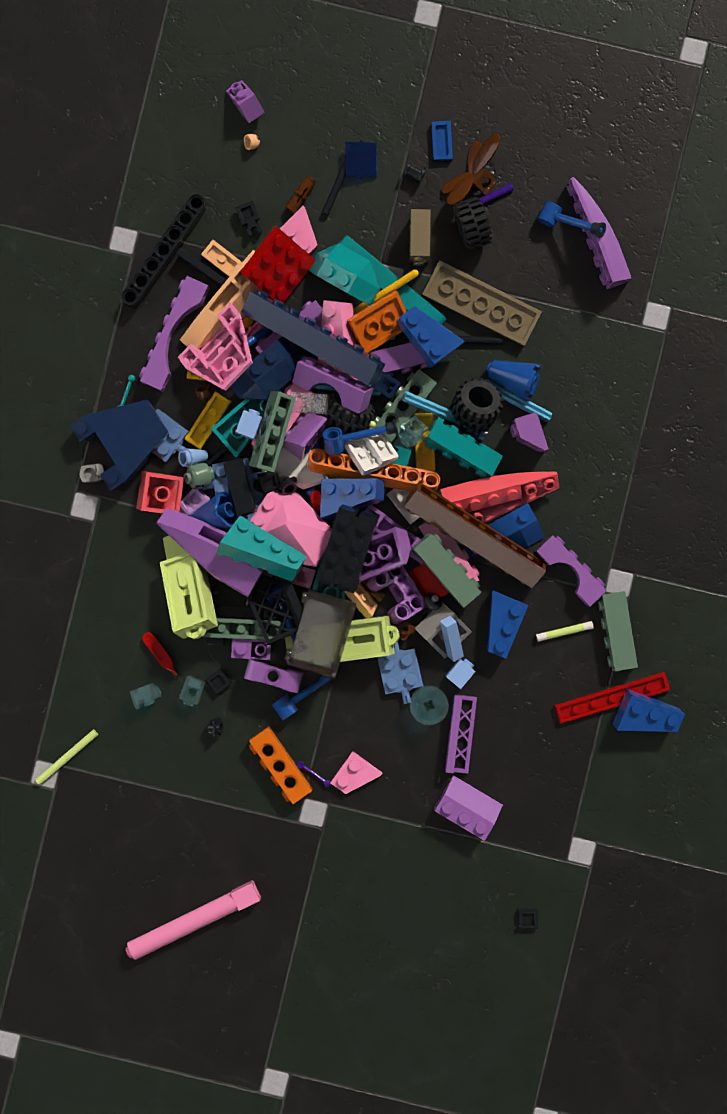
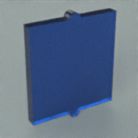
[345,140,377,179]

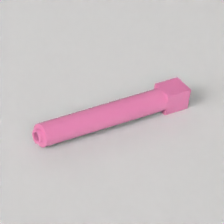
[126,880,261,960]

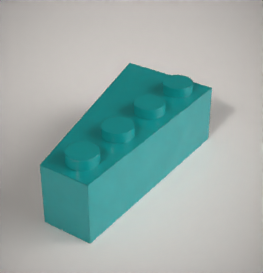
[216,516,307,581]

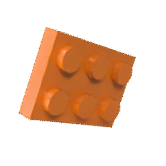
[347,291,407,353]

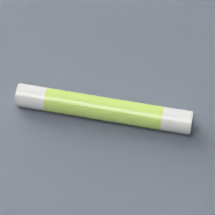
[536,621,594,642]

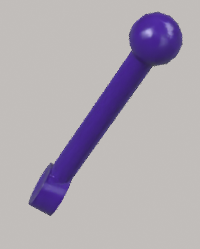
[297,761,331,787]

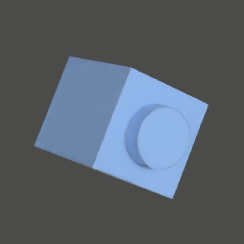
[236,409,263,441]
[445,658,476,689]

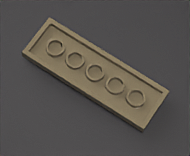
[422,260,542,347]

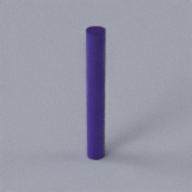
[479,183,514,205]

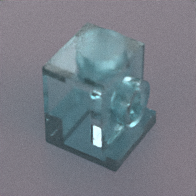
[398,416,428,448]
[179,676,207,707]
[130,683,161,710]

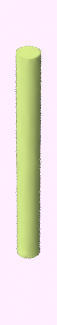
[35,729,98,785]

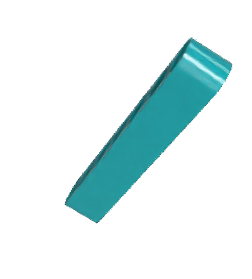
[339,235,447,325]

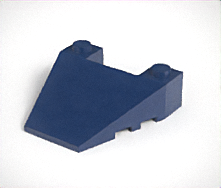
[70,400,168,491]

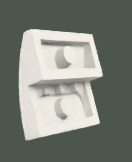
[344,434,399,476]

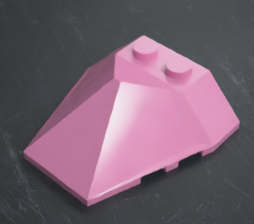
[178,302,253,391]
[250,490,332,567]

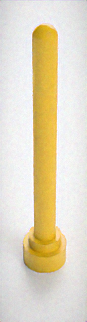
[353,270,419,315]

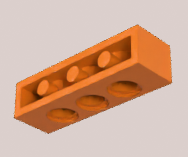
[249,726,312,804]

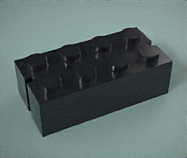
[317,504,379,594]

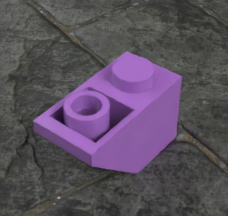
[226,80,265,123]
[231,638,271,660]

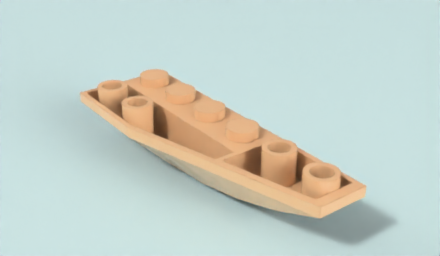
[180,250,269,349]

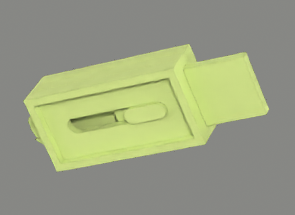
[160,536,218,639]
[285,615,399,665]

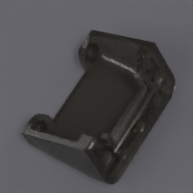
[284,589,356,678]

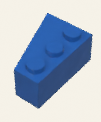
[396,306,465,368]
[320,478,384,520]
[487,590,528,659]
[612,689,685,732]

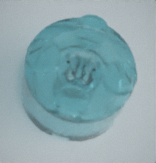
[409,685,449,725]

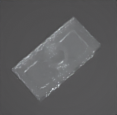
[290,392,329,415]

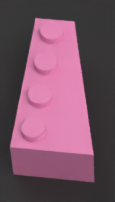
[317,300,358,380]

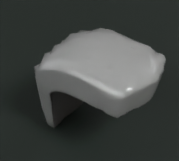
[79,464,105,483]

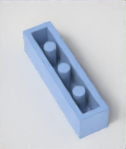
[440,616,464,662]

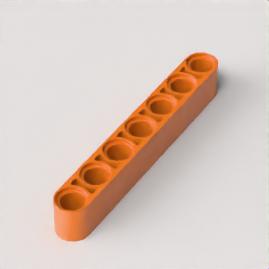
[307,448,440,492]

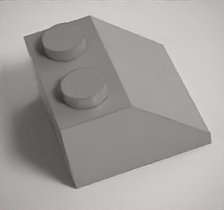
[415,602,472,658]

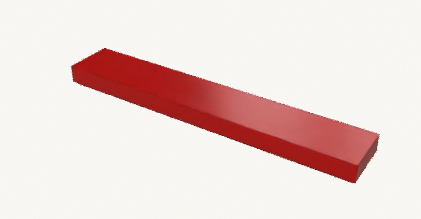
[554,672,670,724]

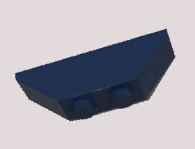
[230,336,299,400]

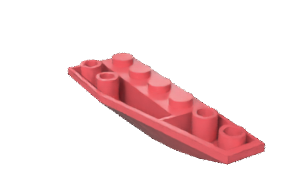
[440,472,559,523]

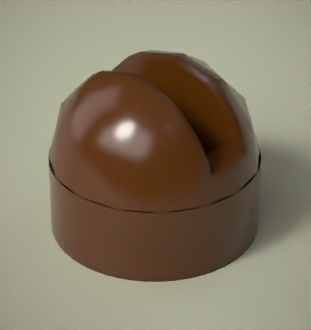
[195,385,211,401]

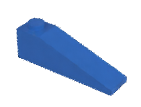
[461,503,544,558]

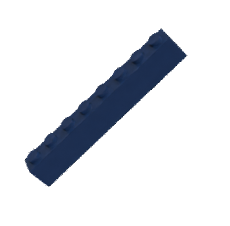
[241,290,385,385]

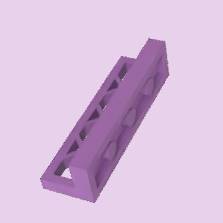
[445,694,477,773]

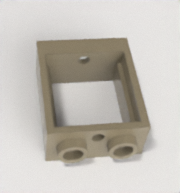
[409,209,431,266]

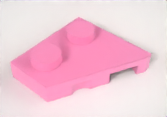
[280,206,318,255]
[330,751,383,794]

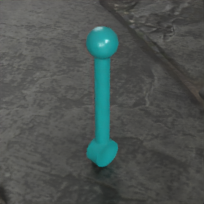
[117,375,135,407]

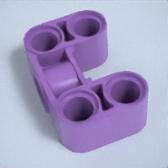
[367,566,425,624]
[244,659,304,693]

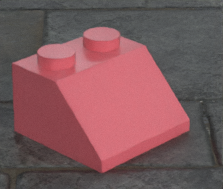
[136,471,184,513]

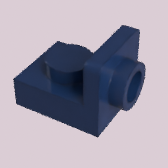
[371,371,401,399]

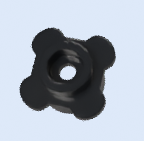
[277,476,297,495]
[208,717,223,737]

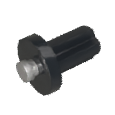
[419,593,442,617]

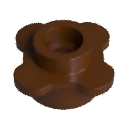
[394,619,416,640]

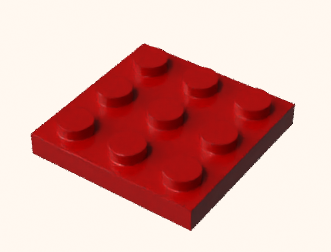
[240,226,315,303]

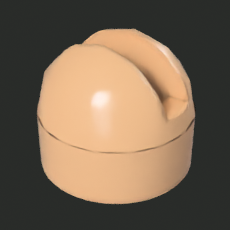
[244,134,260,150]

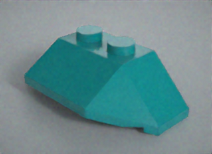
[309,243,380,305]

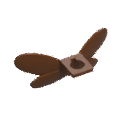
[441,133,500,205]

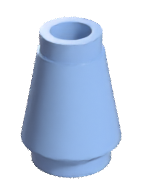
[178,448,208,467]

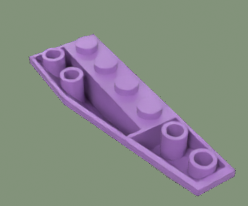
[567,177,631,289]
[157,508,264,597]

